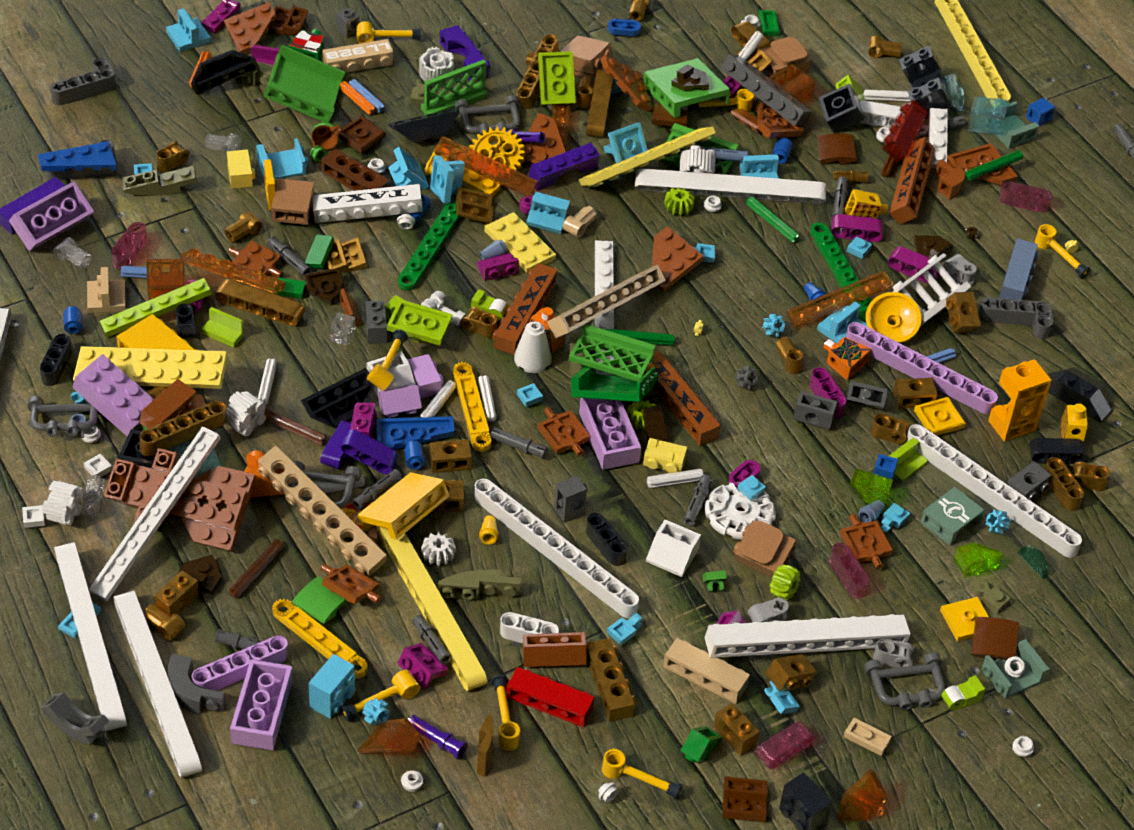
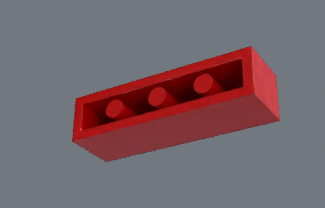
[506,667,594,727]

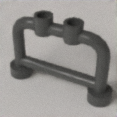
[455,95,520,136]
[27,396,98,437]
[285,461,362,515]
[864,652,946,711]

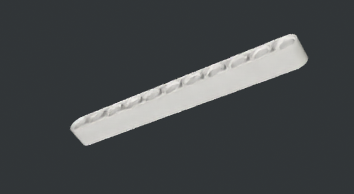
[635,169,826,204]
[906,424,1082,558]
[474,479,639,618]
[54,542,127,731]
[113,591,202,778]

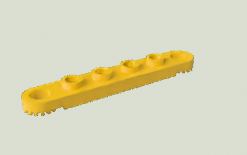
[453,362,491,452]
[272,599,367,678]

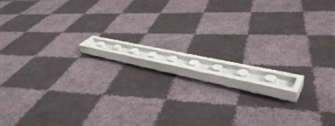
[595,240,614,375]
[88,427,221,601]

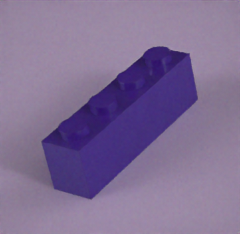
[0,177,66,235]

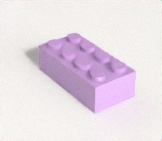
[9,181,94,251]
[72,354,154,436]
[579,398,641,470]
[230,660,293,750]

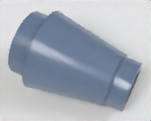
[479,239,508,260]
[858,500,885,523]

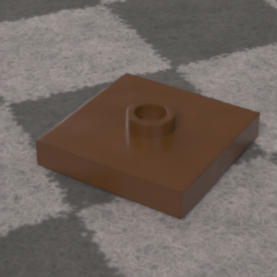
[339,116,386,153]

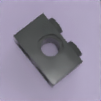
[365,301,387,344]
[846,381,888,410]
[793,391,838,430]
[1007,462,1051,501]
[554,476,588,523]

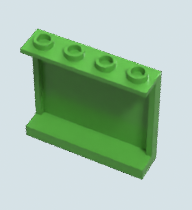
[263,45,345,123]
[644,58,731,118]

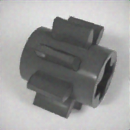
[735,366,759,390]

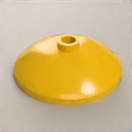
[866,292,921,343]

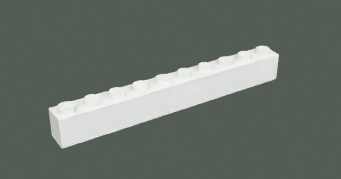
[705,614,910,658]

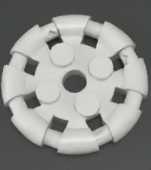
[705,482,776,540]

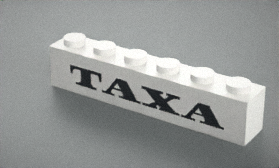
[313,184,423,223]

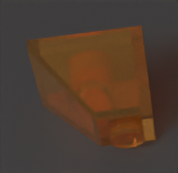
[357,718,421,753]
[837,769,887,821]

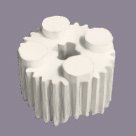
[419,47,454,86]
[680,146,716,174]
[225,391,266,436]
[42,481,84,526]

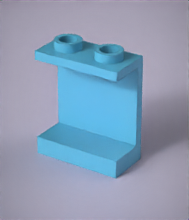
[256,138,309,181]

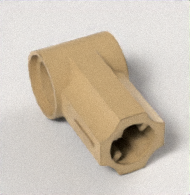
[562,206,597,238]

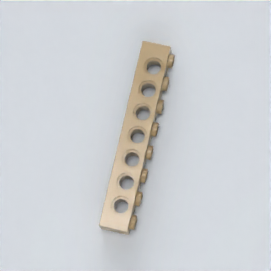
[547,264,666,338]
[258,445,386,577]

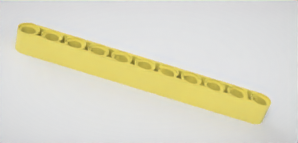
[935,0,1011,109]
[376,526,487,691]

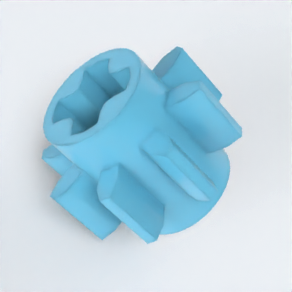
[762,314,786,337]
[985,509,1011,535]
[363,698,389,726]

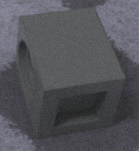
[336,8,359,38]

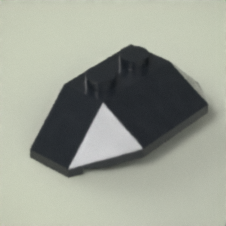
[191,50,260,95]
[389,108,460,144]
[1047,367,1111,423]
[301,368,375,428]

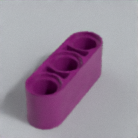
[831,214,883,242]
[888,246,939,284]
[810,367,846,419]

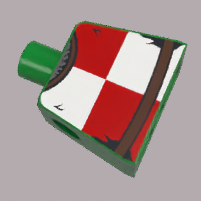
[288,29,324,61]

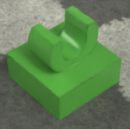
[702,570,727,592]

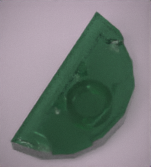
[1017,545,1049,579]

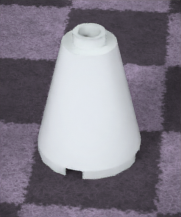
[514,322,552,373]

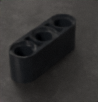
[40,334,72,386]
[1029,438,1087,464]
[586,513,627,566]

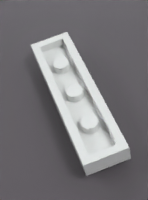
[929,108,947,168]

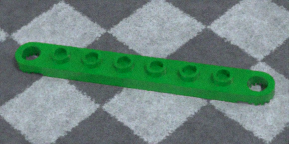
[398,194,461,291]
[810,222,871,323]

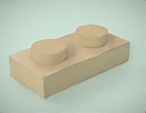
[843,718,892,756]

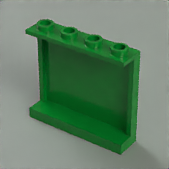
[571,366,658,402]

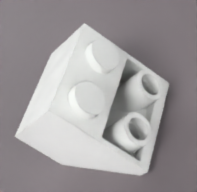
[367,351,416,396]
[646,520,701,577]

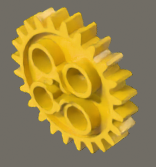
[468,126,525,181]

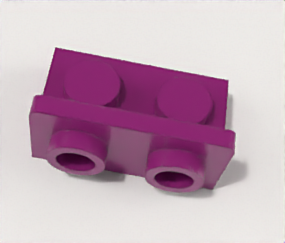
[477,253,519,281]
[350,403,378,439]
[398,643,448,689]

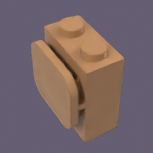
[560,36,613,78]
[761,37,811,83]
[271,178,314,225]
[733,520,796,577]

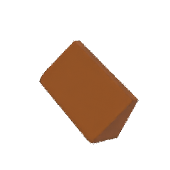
[731,109,763,135]
[340,288,364,328]

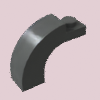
[168,654,225,714]
[40,692,109,744]

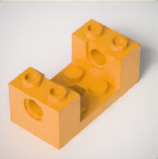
[988,359,1051,442]

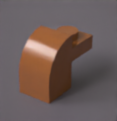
[935,159,965,200]

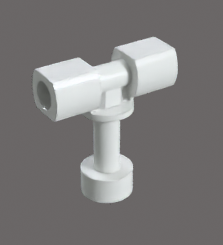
[421,291,466,327]

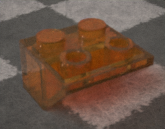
[768,64,816,103]
[146,259,186,301]

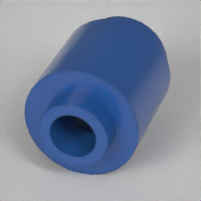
[772,138,793,164]
[63,306,83,334]
[404,441,426,470]

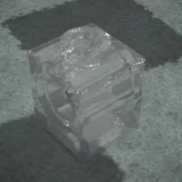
[330,312,355,345]

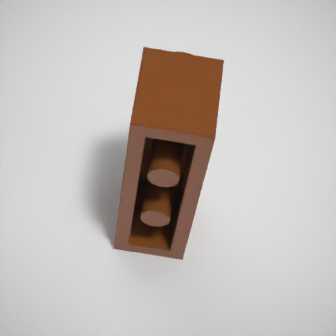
[139,379,196,429]
[523,632,586,667]

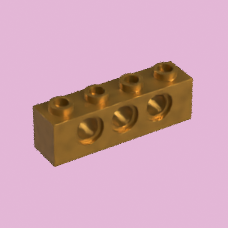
[586,638,637,722]

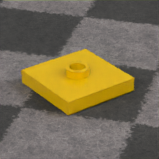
[264,159,277,210]
[914,397,966,436]
[940,597,989,642]

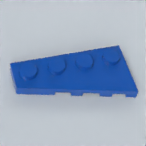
[38,141,117,171]
[376,416,454,450]

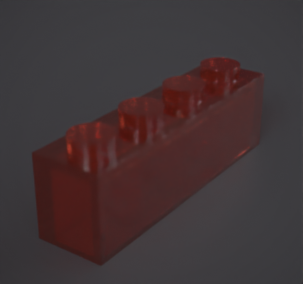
[882,99,928,162]

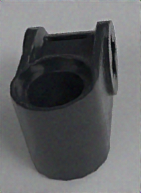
[176,304,197,338]

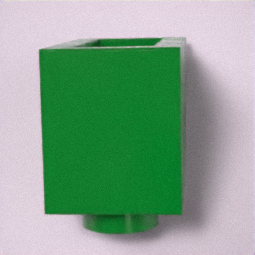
[680,726,723,763]

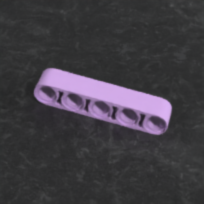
[192,636,288,691]

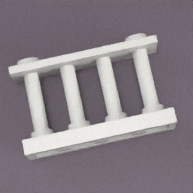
[892,253,971,326]

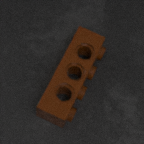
[321,149,390,191]

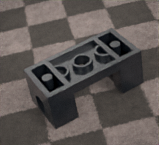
[899,45,952,120]

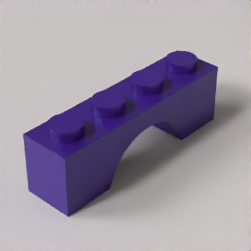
[440,25,491,81]
[529,142,600,190]

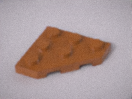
[223,2,277,54]
[601,55,653,112]
[757,102,804,139]
[522,113,566,177]
[947,143,1018,185]
[652,226,704,292]

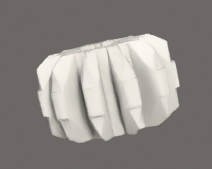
[421,532,456,567]

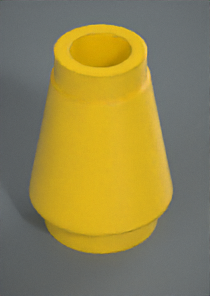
[479,516,499,545]

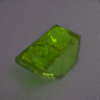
[850,468,893,506]
[953,542,1003,577]

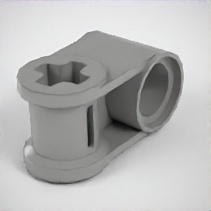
[942,254,977,286]
[748,598,789,622]
[873,638,914,668]

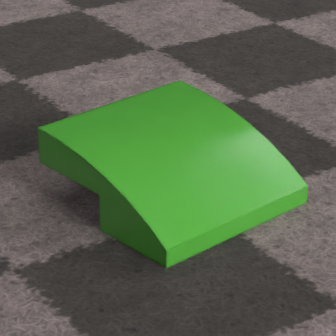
[292,576,348,624]

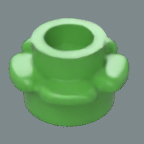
[310,145,326,162]

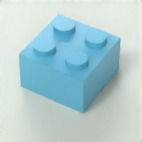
[309,654,356,719]

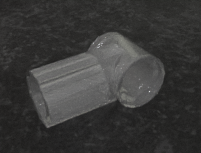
[205,134,242,156]
[54,237,92,269]
[83,475,105,517]

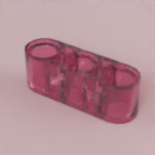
[999,181,1052,212]
[111,222,147,270]
[829,543,869,599]
[755,721,815,769]

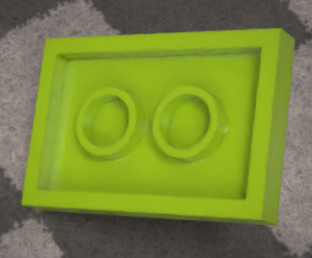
[538,51,576,105]
[387,299,453,345]

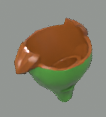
[311,121,341,150]

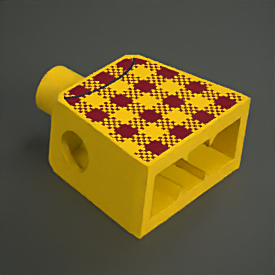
[844,189,888,219]
[1061,404,1087,442]

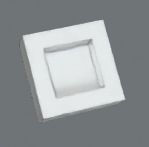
[84,454,112,480]
[22,505,45,528]

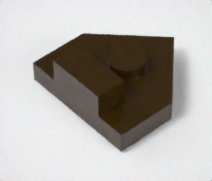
[671,64,709,91]
[914,235,953,259]
[304,267,344,305]
[177,554,222,595]

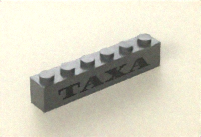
[720,54,812,126]

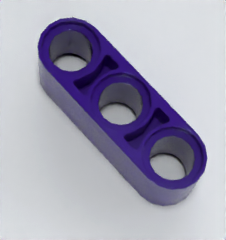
[320,420,351,470]
[341,429,398,474]

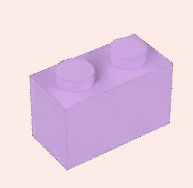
[407,354,444,399]
[377,385,422,418]

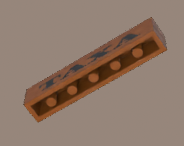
[889,137,935,224]
[492,263,558,355]
[640,351,721,446]

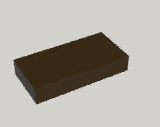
[641,405,669,442]

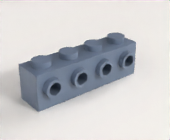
[999,238,1039,300]

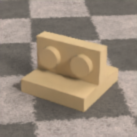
[87,267,126,313]

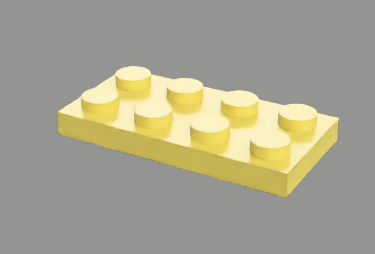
[485,212,556,274]

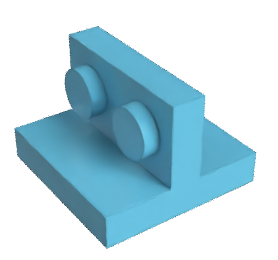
[166,8,211,52]
[603,123,648,163]
[389,146,429,190]
[738,154,779,179]
[430,156,465,203]
[526,192,570,234]
[817,302,867,343]

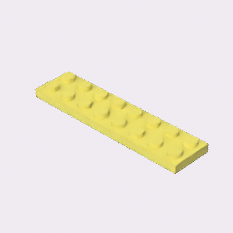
[579,127,715,188]
[73,346,228,389]

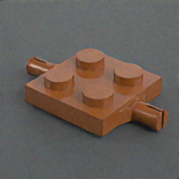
[228,241,283,284]
[537,407,590,457]
[840,513,893,570]
[320,563,381,604]

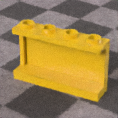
[117,314,194,389]
[358,472,449,540]

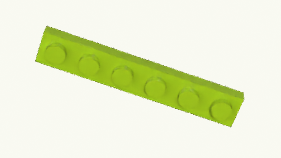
[100,278,212,338]

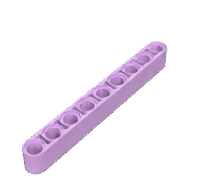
[846,322,998,414]

